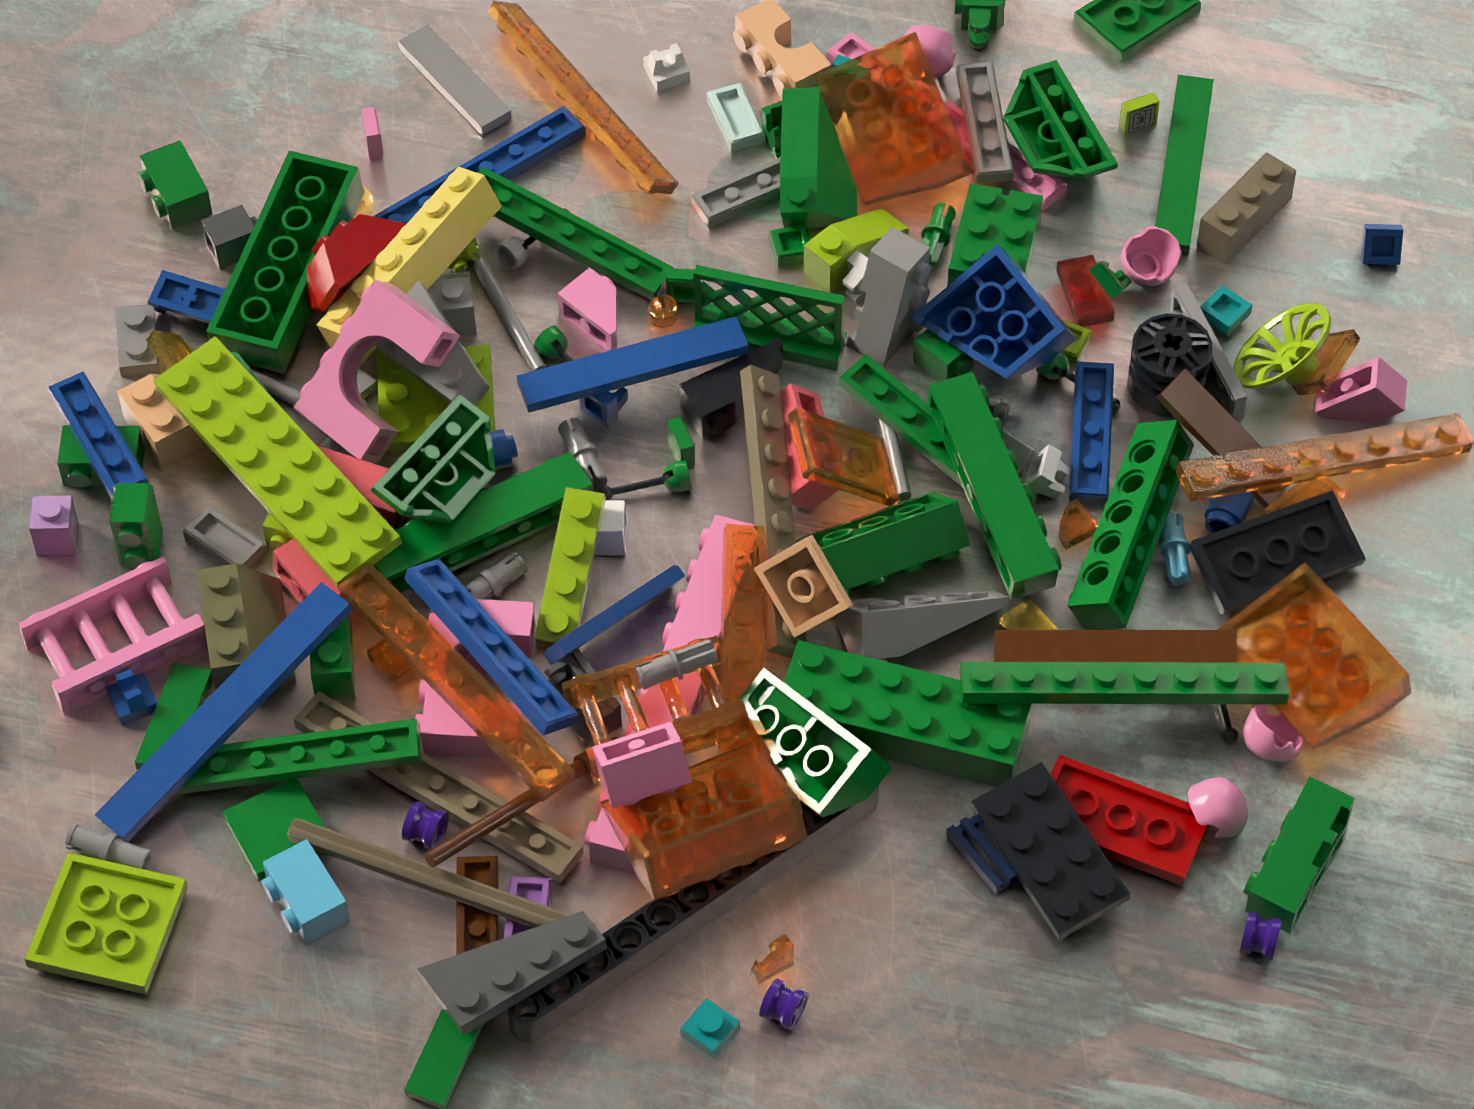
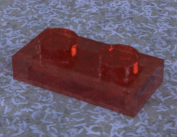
[1056,255,1115,327]

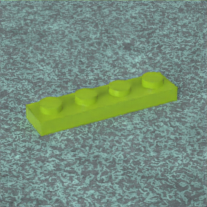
[534,487,606,645]

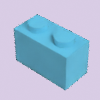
[261,839,350,944]

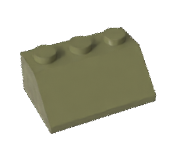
[197,563,296,690]

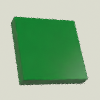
[222,779,325,881]

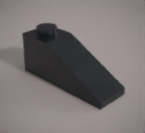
[679,338,783,439]

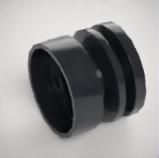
[1127,313,1212,417]

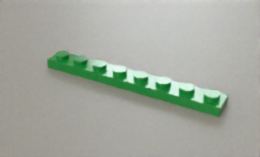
[959,662,1290,704]

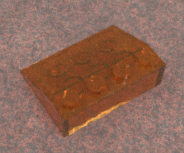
[815,31,974,205]
[1217,563,1412,750]
[601,742,808,900]

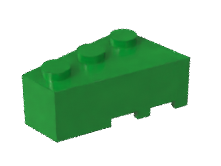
[1243,776,1355,934]

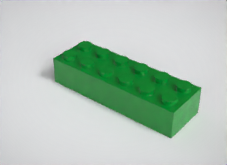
[206,151,365,374]
[784,640,1033,787]

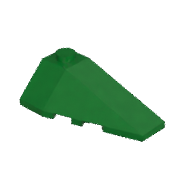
[780,87,858,228]
[738,668,892,817]

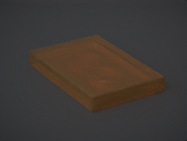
[788,407,899,506]

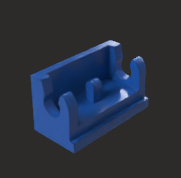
[147,270,225,324]

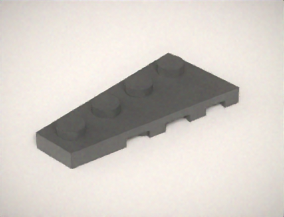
[417,911,607,1036]

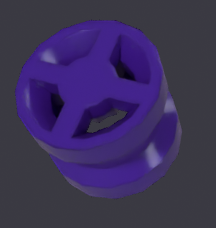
[402,801,449,850]
[1239,911,1282,961]
[759,978,809,1031]

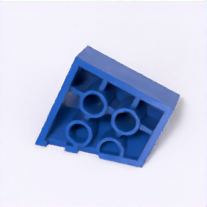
[910,244,1077,380]

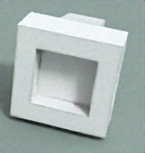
[643,43,690,92]
[842,250,868,304]
[1022,444,1070,499]

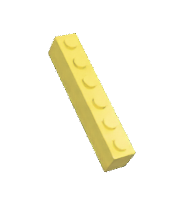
[316,167,502,365]

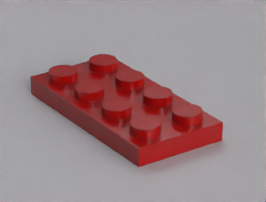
[1050,754,1210,886]

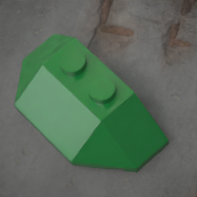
[1004,60,1118,179]
[370,394,495,524]

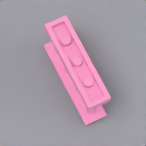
[18,556,208,715]

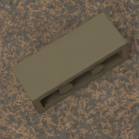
[1197,152,1297,265]

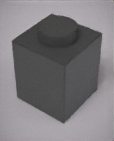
[201,205,257,269]

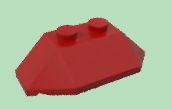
[307,214,406,313]

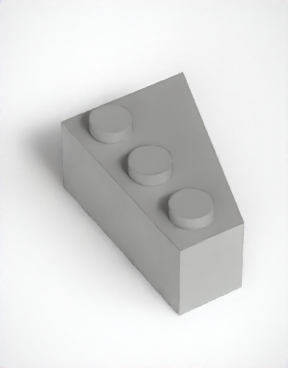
[846,227,931,367]
[375,280,490,406]

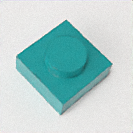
[1200,285,1252,336]
[680,998,740,1059]

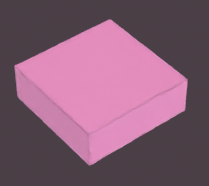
[361,107,383,160]

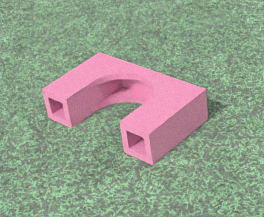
[294,279,460,463]
[415,599,536,760]

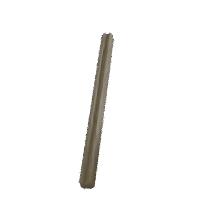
[287,818,596,928]

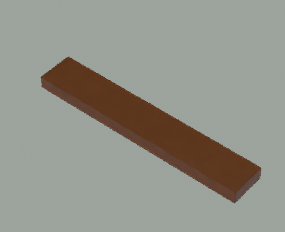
[994,630,1238,663]

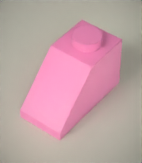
[557,267,617,352]
[1315,357,1407,424]

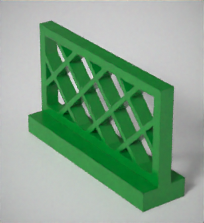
[692,265,847,371]

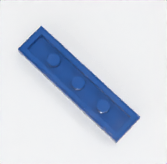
[1069,361,1114,504]
[48,371,149,499]
[544,564,685,665]

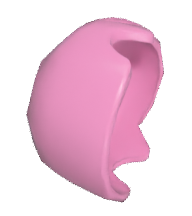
[901,24,956,78]
[1120,226,1181,286]
[1242,704,1304,762]
[1188,777,1248,839]

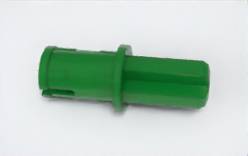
[921,203,956,267]

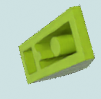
[803,208,909,293]

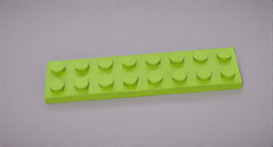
[153,336,402,590]

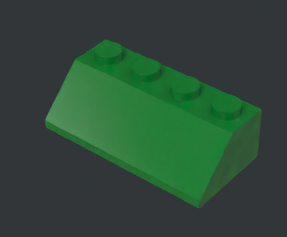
[796,491,970,595]

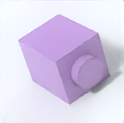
[29,496,79,555]

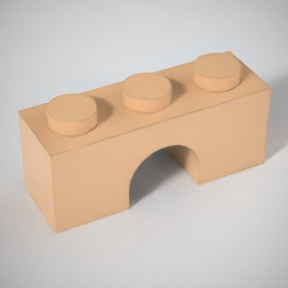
[733,0,832,96]

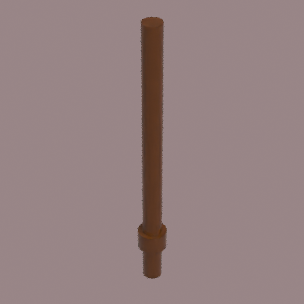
[424,737,618,868]

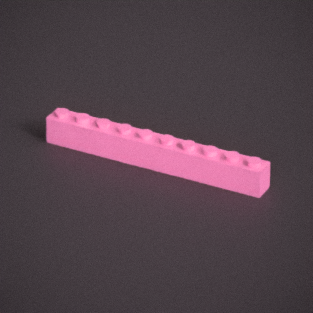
[585,515,758,875]

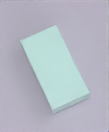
[707,82,765,152]

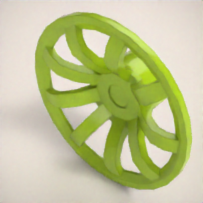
[1233,303,1332,389]

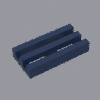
[946,812,1019,895]

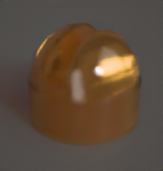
[648,294,678,328]

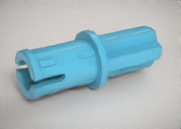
[1159,511,1191,586]

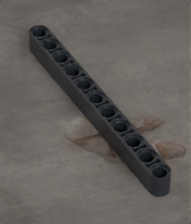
[507,785,879,1043]

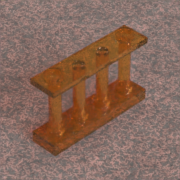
[561,635,750,783]

